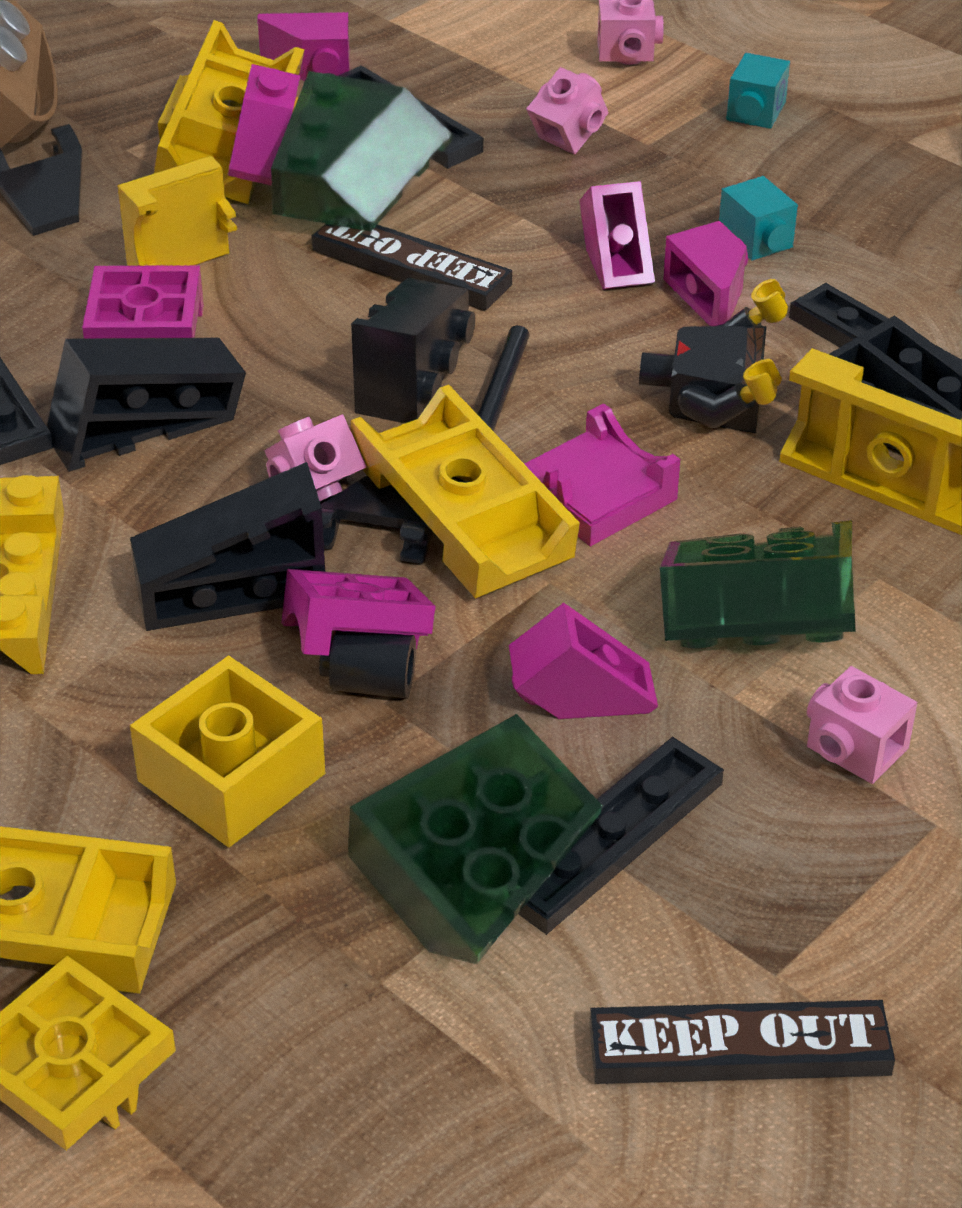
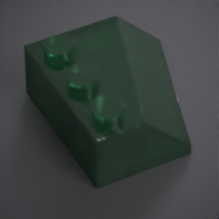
[271,71,452,232]
[660,520,856,648]
[348,714,602,964]

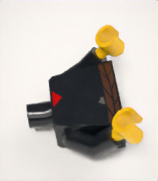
[639,279,788,433]

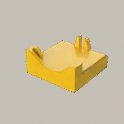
[117,156,237,266]
[0,955,176,1151]

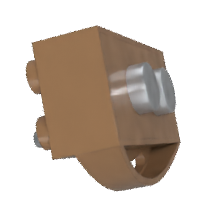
[0,0,58,149]

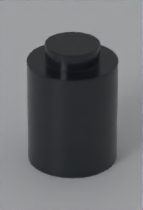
[319,630,416,699]

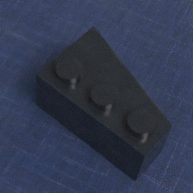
[351,278,476,423]
[829,315,962,450]
[47,338,246,472]
[130,462,325,631]

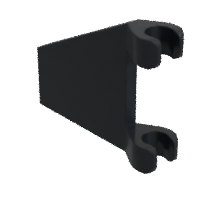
[0,124,82,236]
[321,475,433,564]

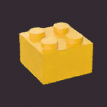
[130,655,326,848]

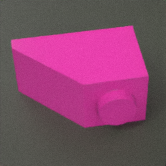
[257,12,350,81]
[228,64,300,187]
[579,181,655,290]
[663,221,748,326]
[508,602,658,719]

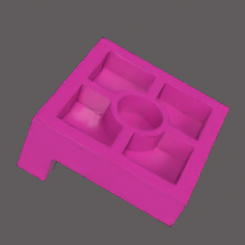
[82,265,204,338]
[524,403,681,547]
[281,569,435,656]

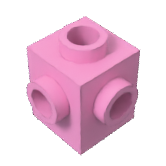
[597,0,663,65]
[526,67,609,155]
[264,414,367,501]
[807,666,918,784]

